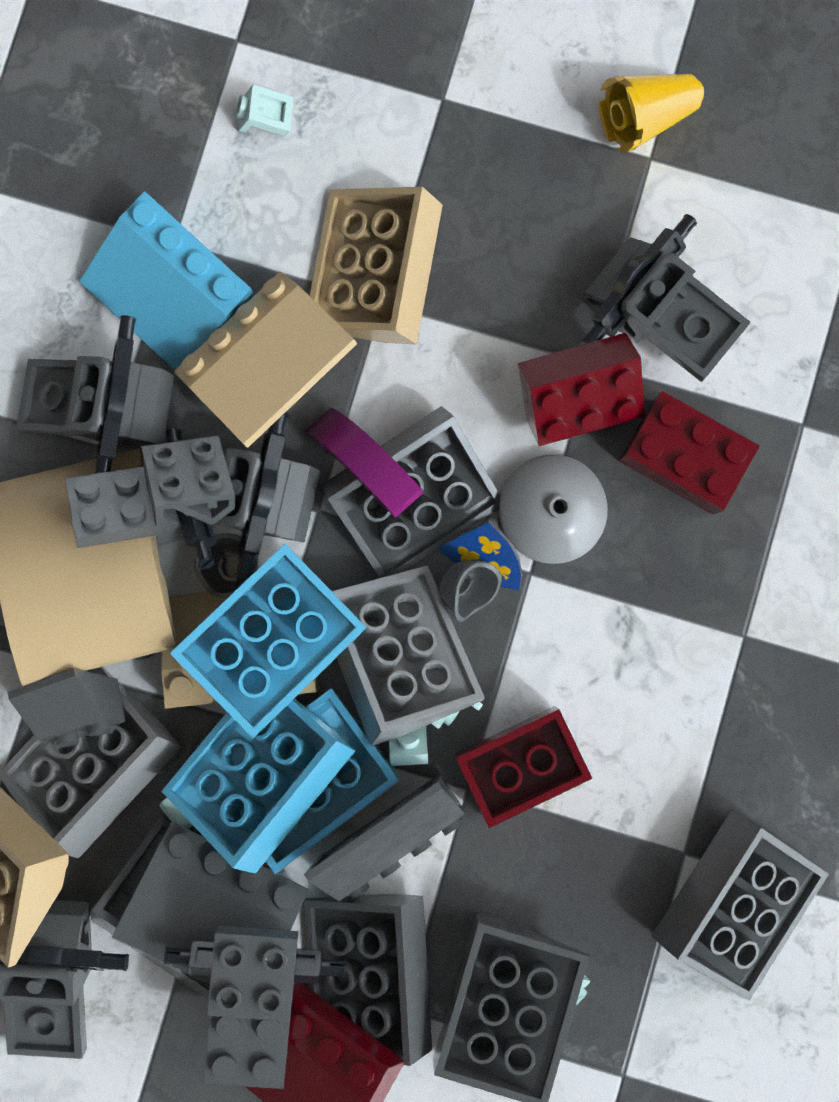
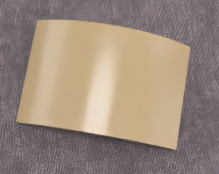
[0,448,177,686]

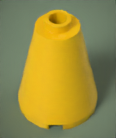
[599,74,704,152]

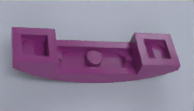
[305,407,423,518]

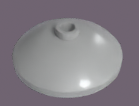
[499,454,608,564]

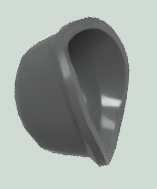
[194,533,258,598]
[439,560,502,622]

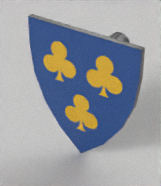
[438,517,523,590]

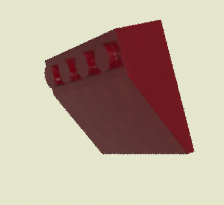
[246,982,405,1102]

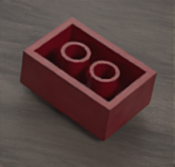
[518,332,645,447]
[619,391,760,515]
[455,706,593,828]

